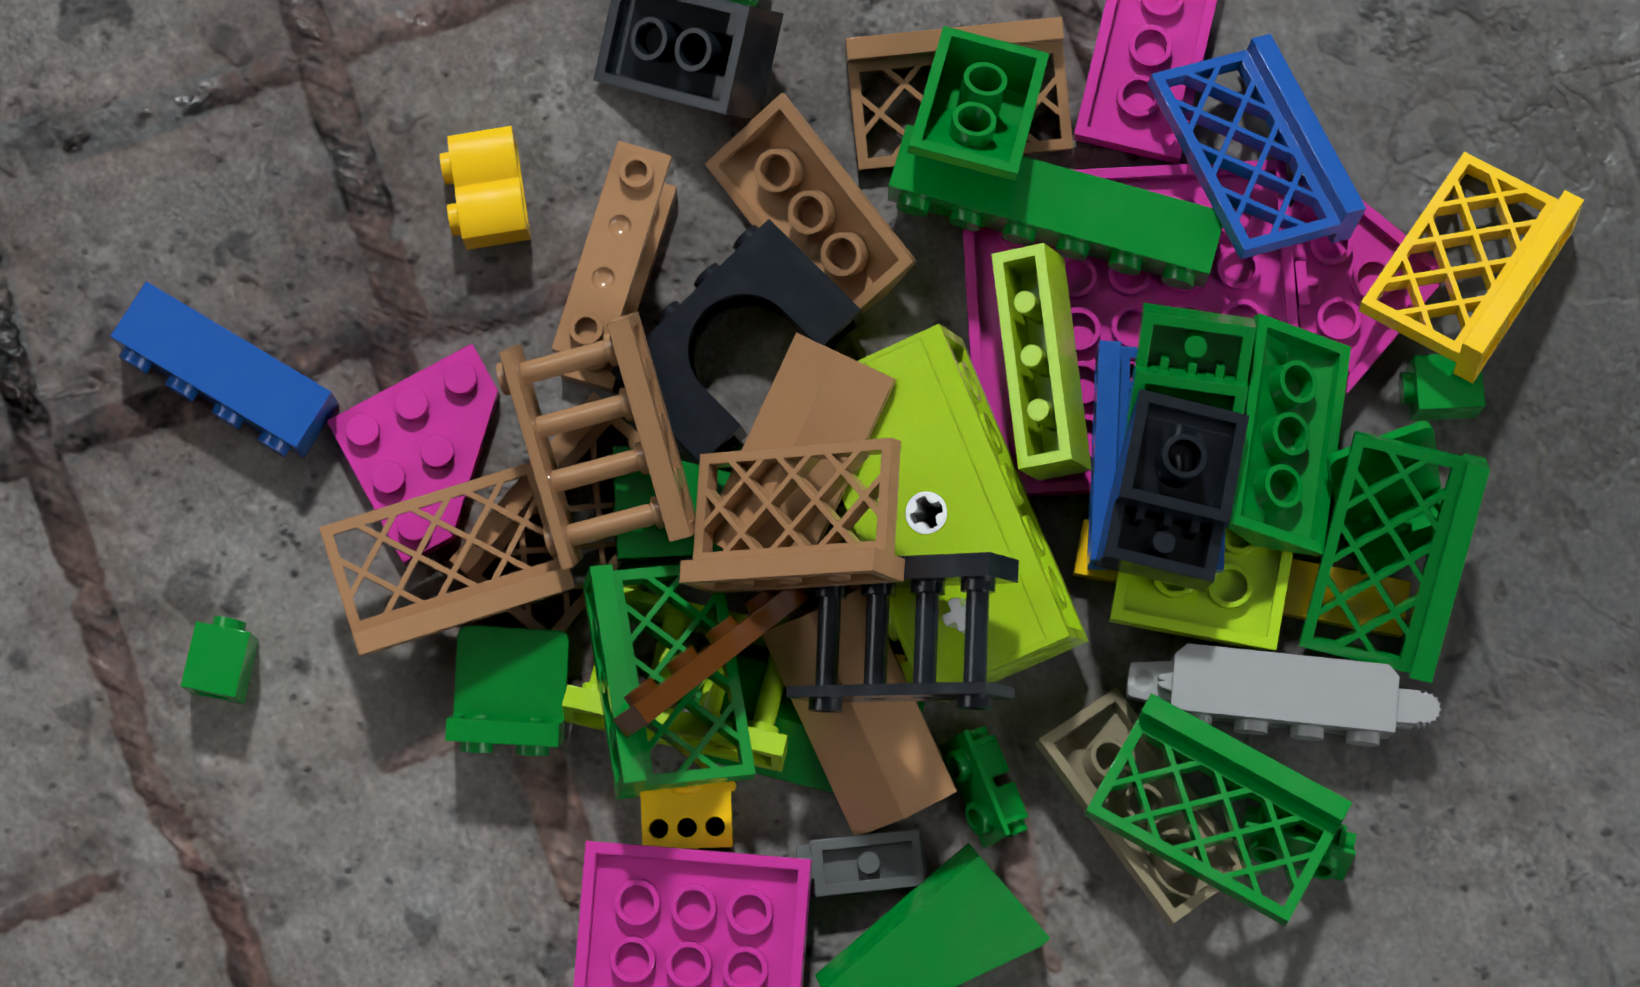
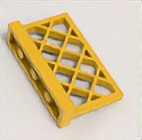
[1359,152,1584,384]

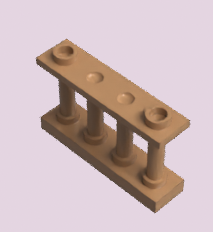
[551,140,677,394]
[496,312,696,570]

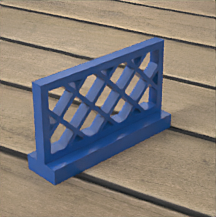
[1147,34,1366,260]
[1087,340,1225,573]

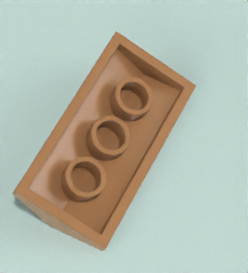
[705,93,917,313]
[713,333,897,550]
[762,589,957,836]

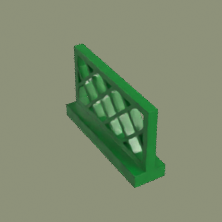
[1299,431,1490,683]
[583,564,756,800]
[1084,693,1353,927]

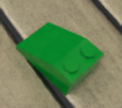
[907,25,1050,181]

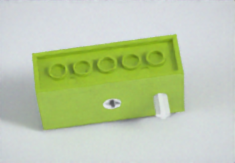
[838,324,1089,703]

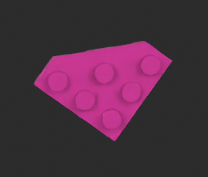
[1289,200,1443,398]
[327,343,500,566]

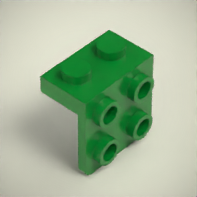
[1326,421,1442,575]
[445,625,570,756]

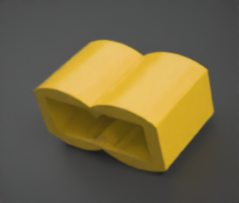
[440,126,531,250]

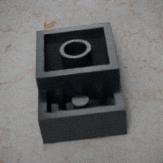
[1095,389,1249,592]

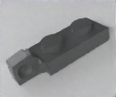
[796,829,927,898]

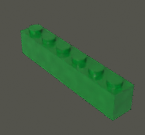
[888,124,1223,290]

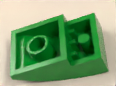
[1123,303,1256,442]

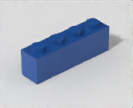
[110,281,339,458]

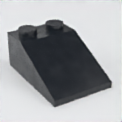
[593,0,784,119]

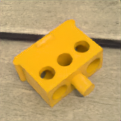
[640,781,737,849]

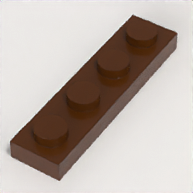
[613,588,809,738]

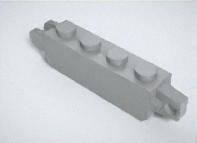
[1126,643,1442,747]

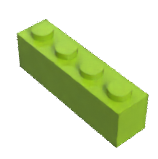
[991,243,1092,481]

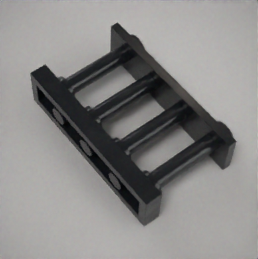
[786,552,1019,713]

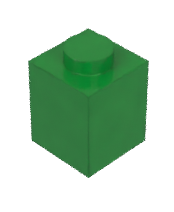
[1399,354,1485,421]
[180,616,259,705]

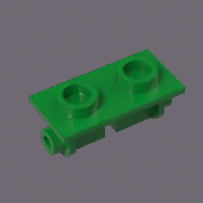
[941,726,1029,849]
[1241,803,1357,881]

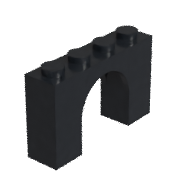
[610,219,865,464]

